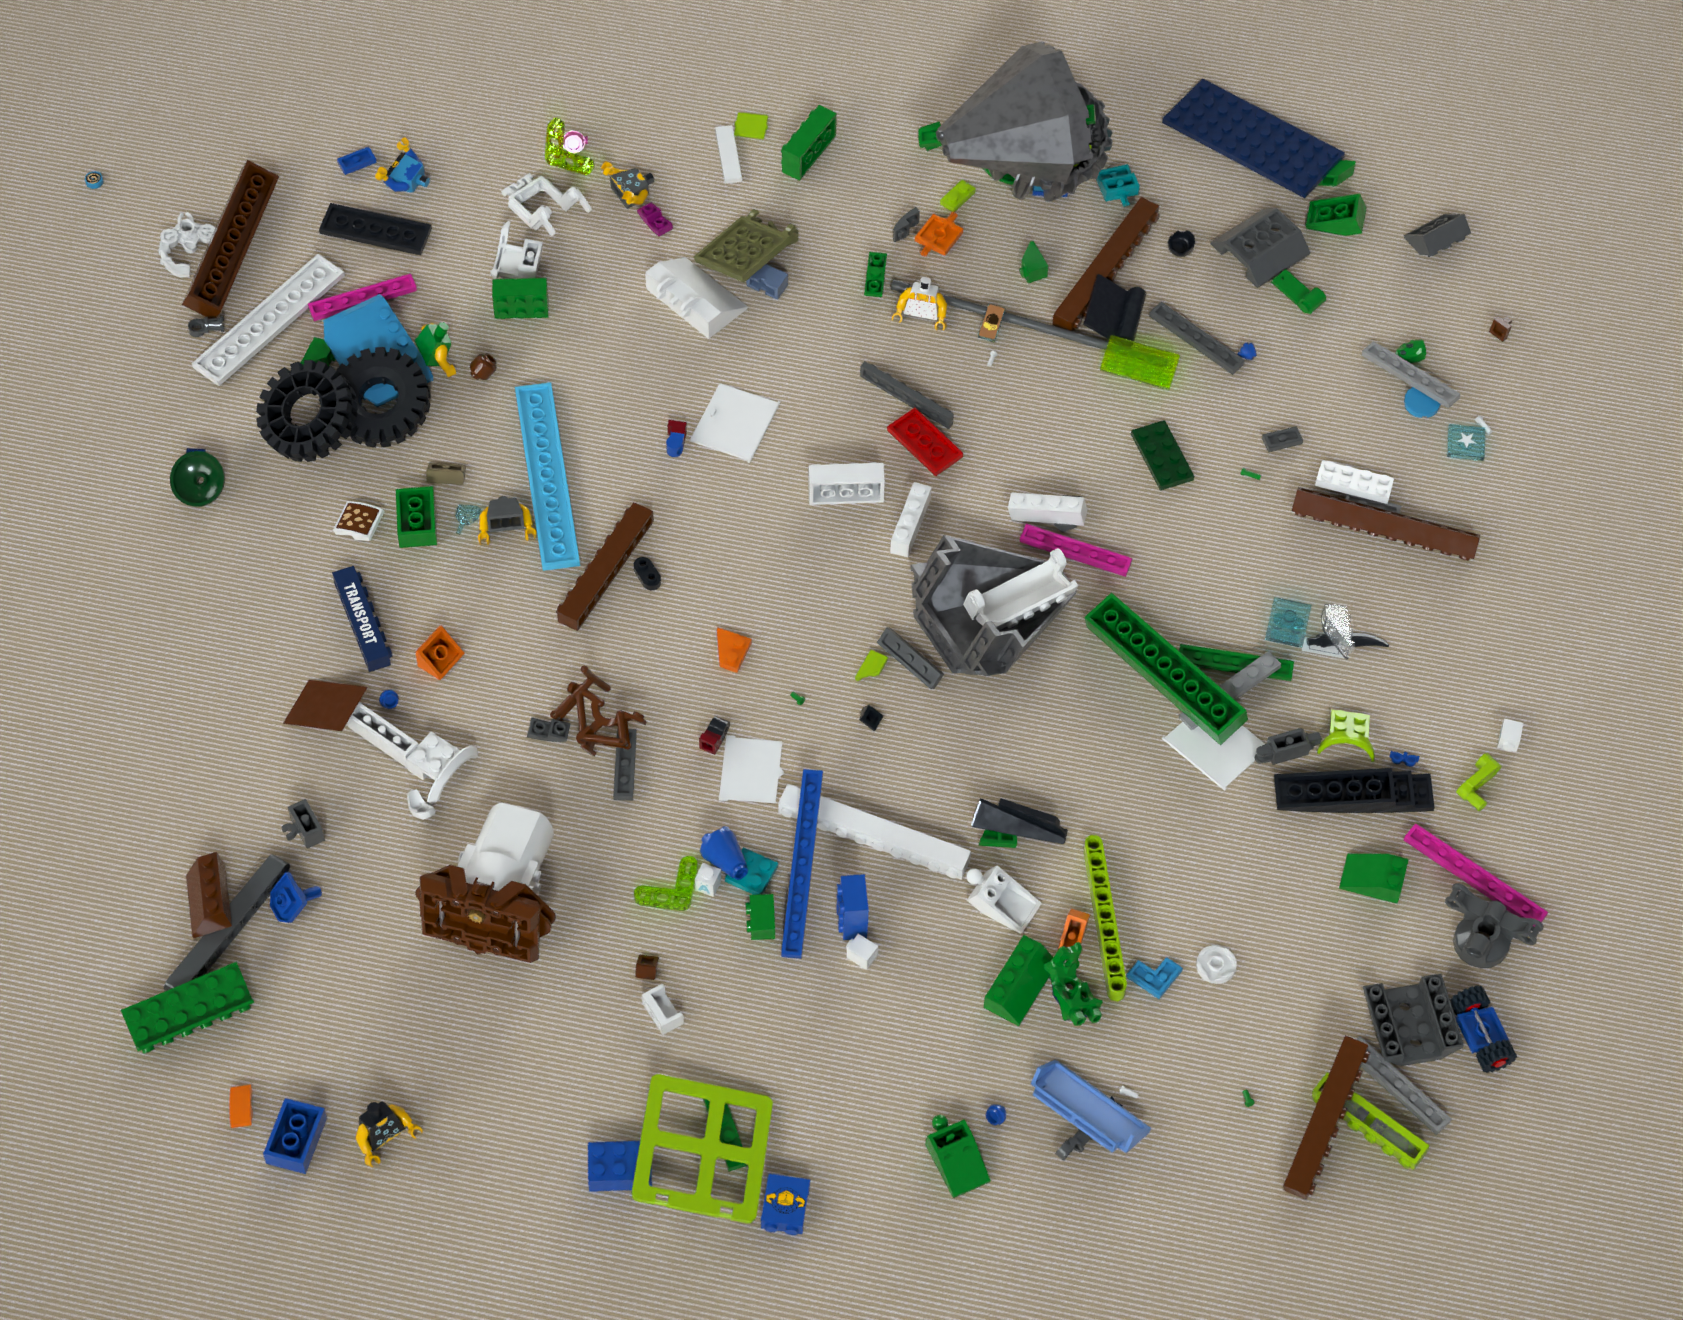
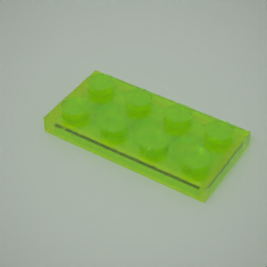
[1100,335,1180,391]

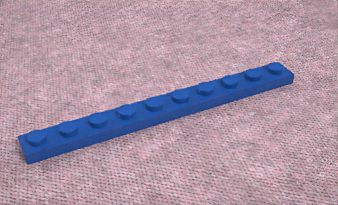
[781,769,823,959]

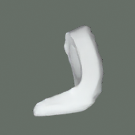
[407,789,435,820]

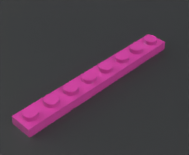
[1403,823,1548,927]

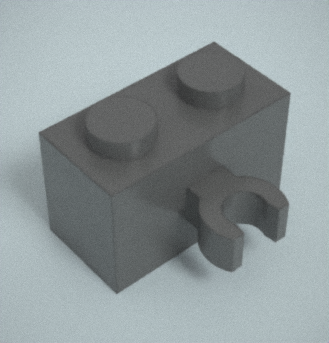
[282,799,325,849]

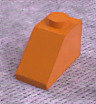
[1058,908,1091,949]

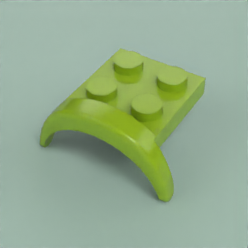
[1317,709,1375,762]

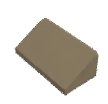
[426,462,466,485]

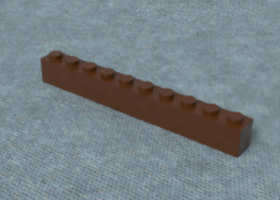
[1052,197,1160,331]
[1292,487,1480,561]

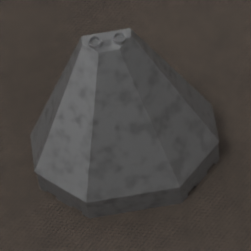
[936,41,1093,183]
[910,535,1077,676]

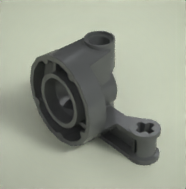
[1445,883,1544,969]

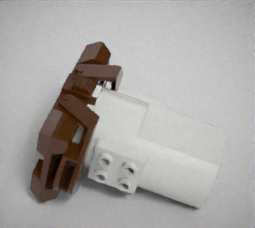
[415,803,556,963]

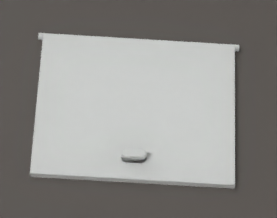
[690,383,780,463]
[1162,722,1265,791]

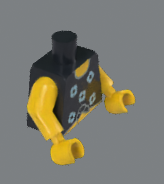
[355,1101,423,1168]

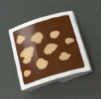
[333,501,385,541]

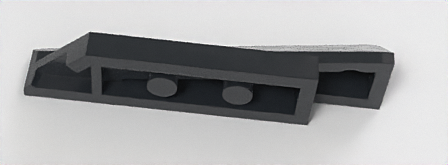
[971,798,1068,844]

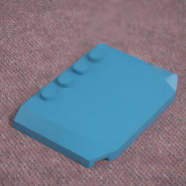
[323,294,433,407]

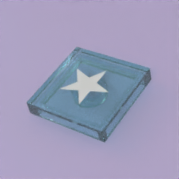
[1447,424,1485,461]

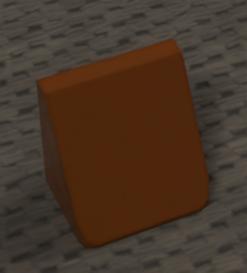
[635,955,659,980]

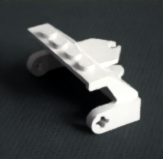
[963,548,1078,631]

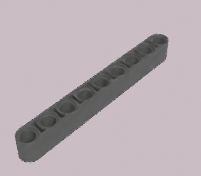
[164,854,290,991]

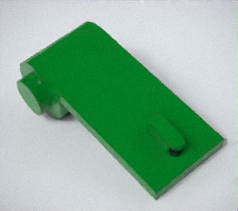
[1271,269,1326,314]

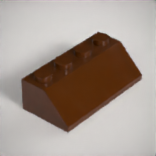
[186,851,232,938]

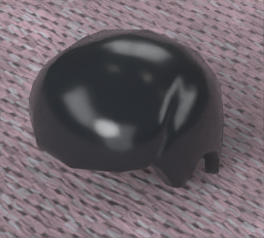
[1167,230,1196,257]

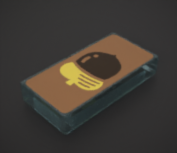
[978,303,1006,342]

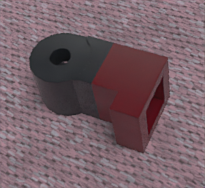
[699,716,730,755]

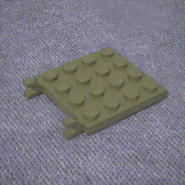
[694,209,799,282]

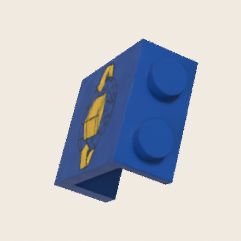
[761,1174,810,1235]

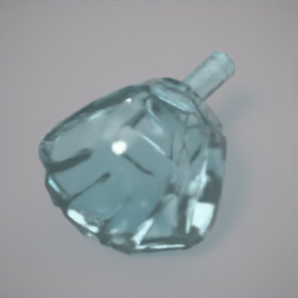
[455,504,482,535]

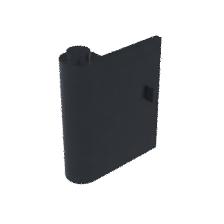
[1083,274,1146,348]

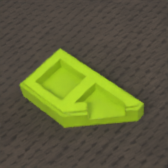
[855,650,888,681]

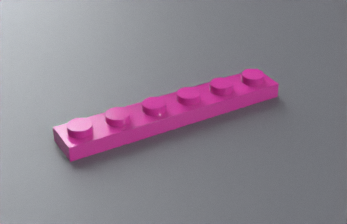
[308,274,417,321]
[1020,524,1132,577]

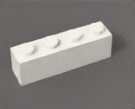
[890,482,932,558]
[1008,492,1087,526]
[347,702,418,768]

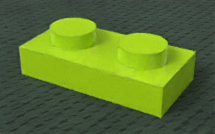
[940,180,976,212]

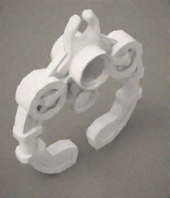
[158,212,215,278]

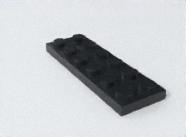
[319,203,432,256]

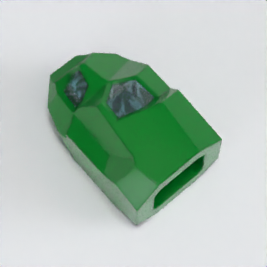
[1395,339,1426,363]

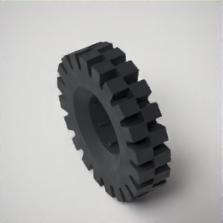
[336,347,431,448]
[256,360,357,462]

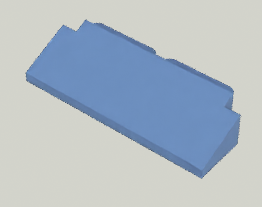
[1031,1059,1151,1153]

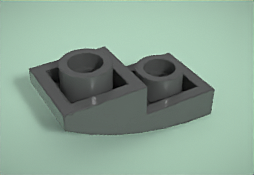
[893,207,920,242]
[527,718,571,742]

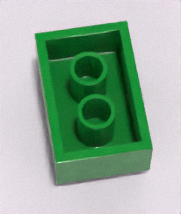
[492,278,549,319]
[395,486,437,548]

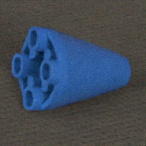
[700,826,748,880]

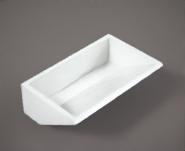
[645,257,748,339]

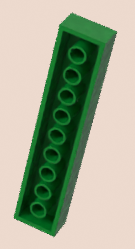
[1084,592,1248,746]

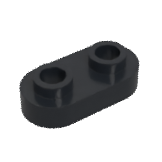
[633,557,661,591]

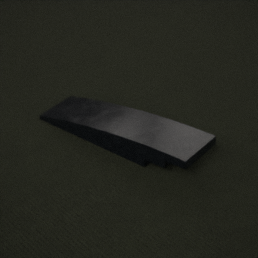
[1274,768,1435,813]

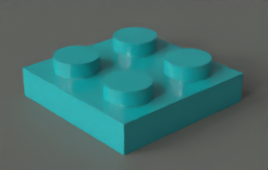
[725,847,778,895]

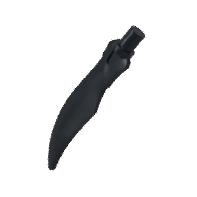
[1307,633,1389,648]

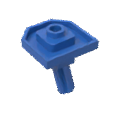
[270,872,322,923]

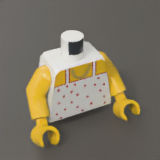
[892,277,947,331]

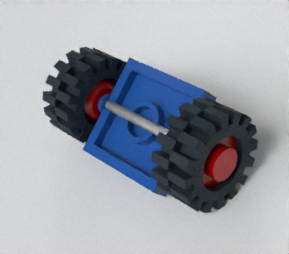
[1450,985,1517,1073]

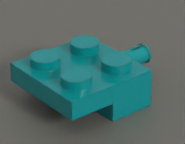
[1096,164,1140,207]

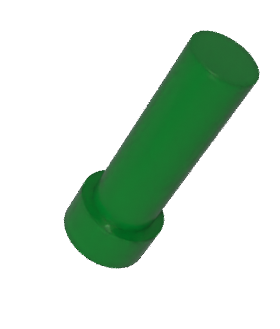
[1240,468,1261,480]

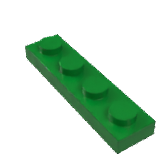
[703,1099,748,1172]

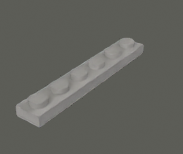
[1362,341,1460,409]
[1179,651,1281,730]
[1356,1036,1452,1135]

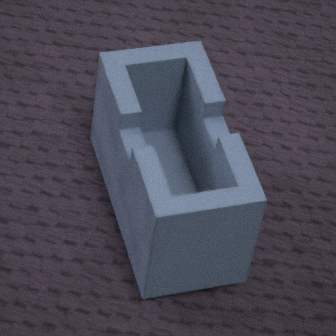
[746,264,788,300]

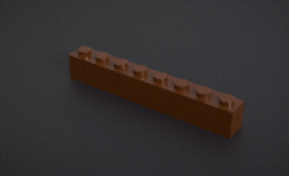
[556,502,654,631]
[1283,1035,1371,1200]

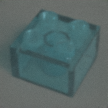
[1265,597,1312,648]

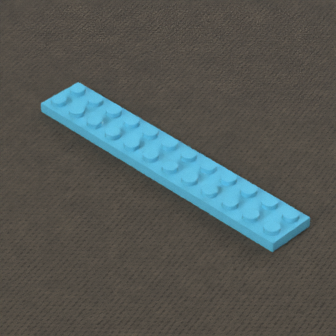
[515,382,580,571]

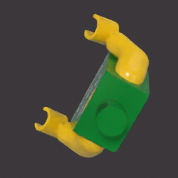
[415,322,456,377]

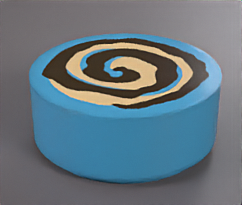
[85,171,103,189]

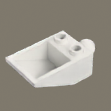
[966,865,1042,934]

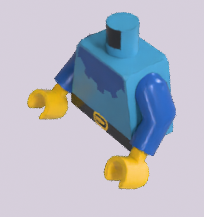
[375,137,430,193]

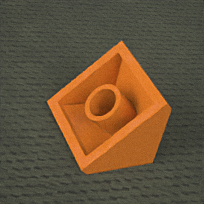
[415,625,465,680]

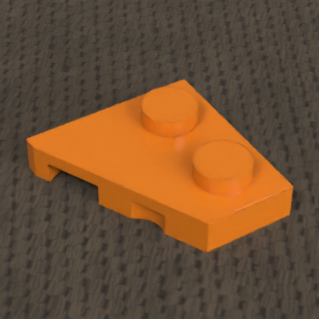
[717,628,752,673]

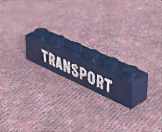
[332,566,393,672]

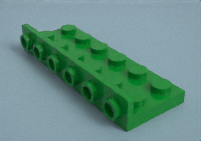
[120,962,254,1054]

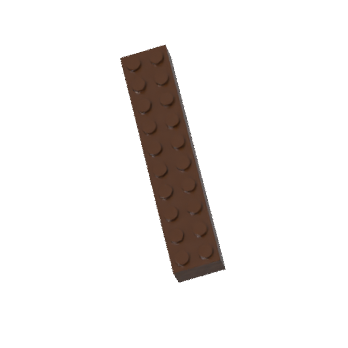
[182,160,279,318]

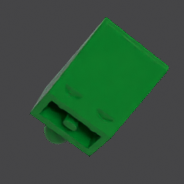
[925,1115,991,1199]

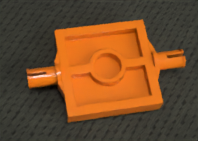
[915,212,963,257]

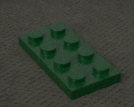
[1131,420,1195,491]

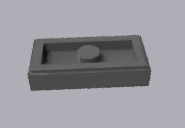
[1262,426,1303,452]

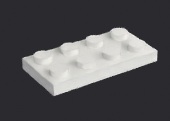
[1315,460,1394,504]

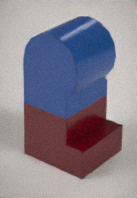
[666,420,687,457]

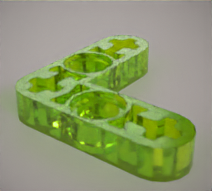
[545,118,595,175]
[634,856,698,911]

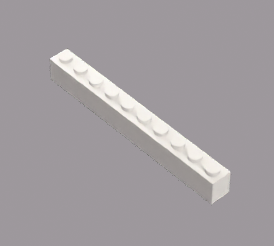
[778,784,971,880]

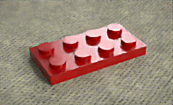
[887,408,963,477]

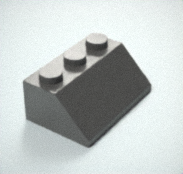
[1403,214,1471,257]

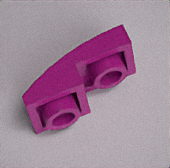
[637,202,673,237]

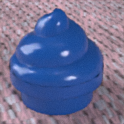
[1238,342,1257,360]
[379,690,399,709]
[986,1104,1006,1125]

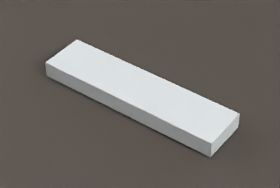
[715,125,742,184]

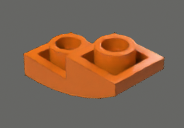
[229,1085,253,1128]

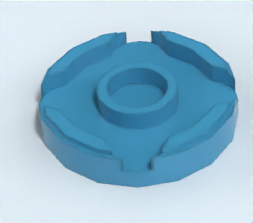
[1404,387,1440,418]

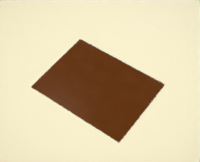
[283,680,368,731]

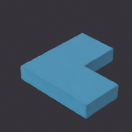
[1126,957,1183,999]

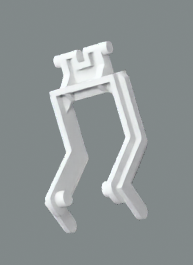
[501,173,592,236]

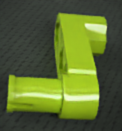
[1456,753,1502,811]

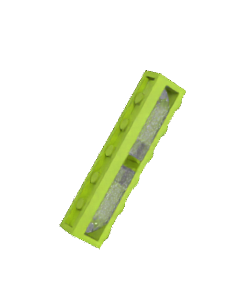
[1312,1072,1429,1170]

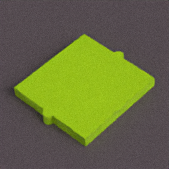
[734,112,768,139]

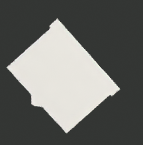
[719,735,784,804]

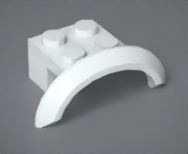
[490,221,543,279]
[406,732,478,805]

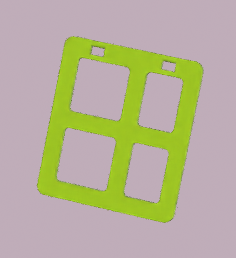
[631,1074,773,1223]

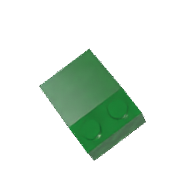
[1305,194,1367,236]
[1339,853,1409,904]

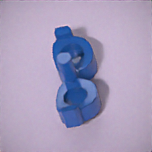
[1389,751,1420,767]

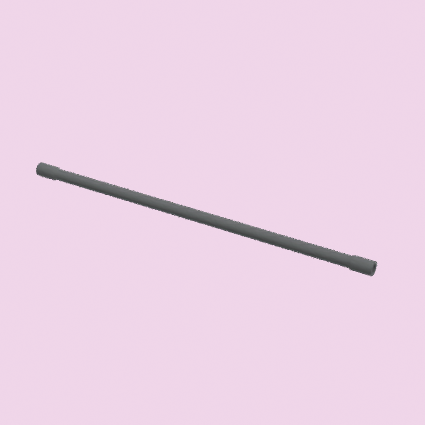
[891,279,1168,368]

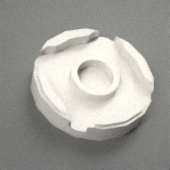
[1196,945,1237,984]

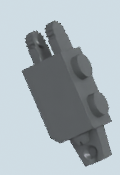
[1254,728,1322,765]

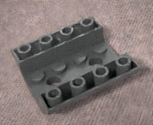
[1210,208,1310,288]
[1363,973,1464,1066]

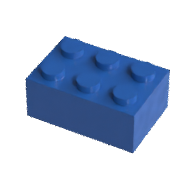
[836,874,869,940]
[263,1098,327,1174]
[588,1141,652,1192]

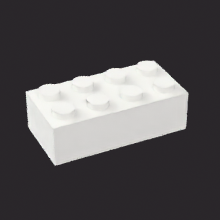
[808,462,885,505]

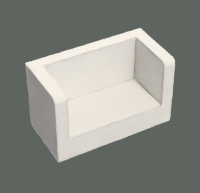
[642,984,684,1035]

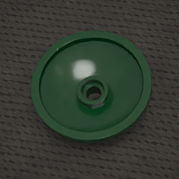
[170,451,225,507]

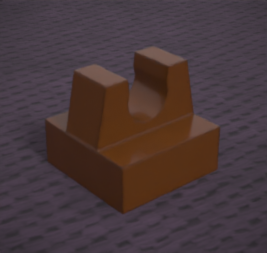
[1489,316,1513,342]

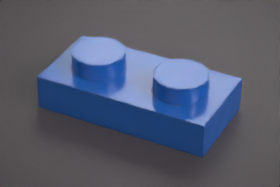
[337,146,377,175]

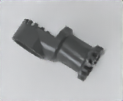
[188,316,224,337]
[1055,1128,1093,1161]

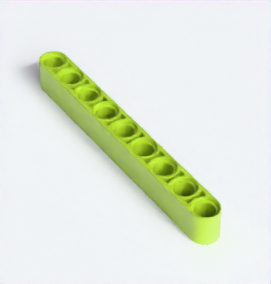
[1083,835,1127,1001]

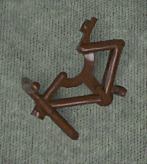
[550,665,647,757]

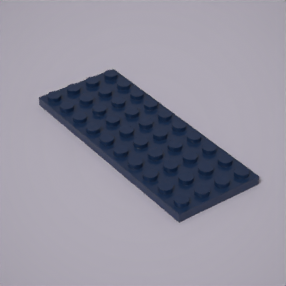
[1162,78,1345,198]

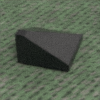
[859,705,883,731]

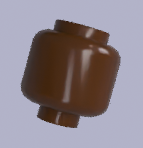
[470,353,497,380]

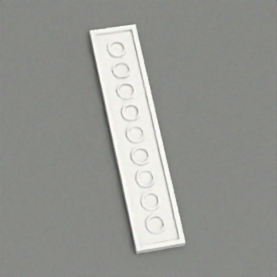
[192,254,345,386]

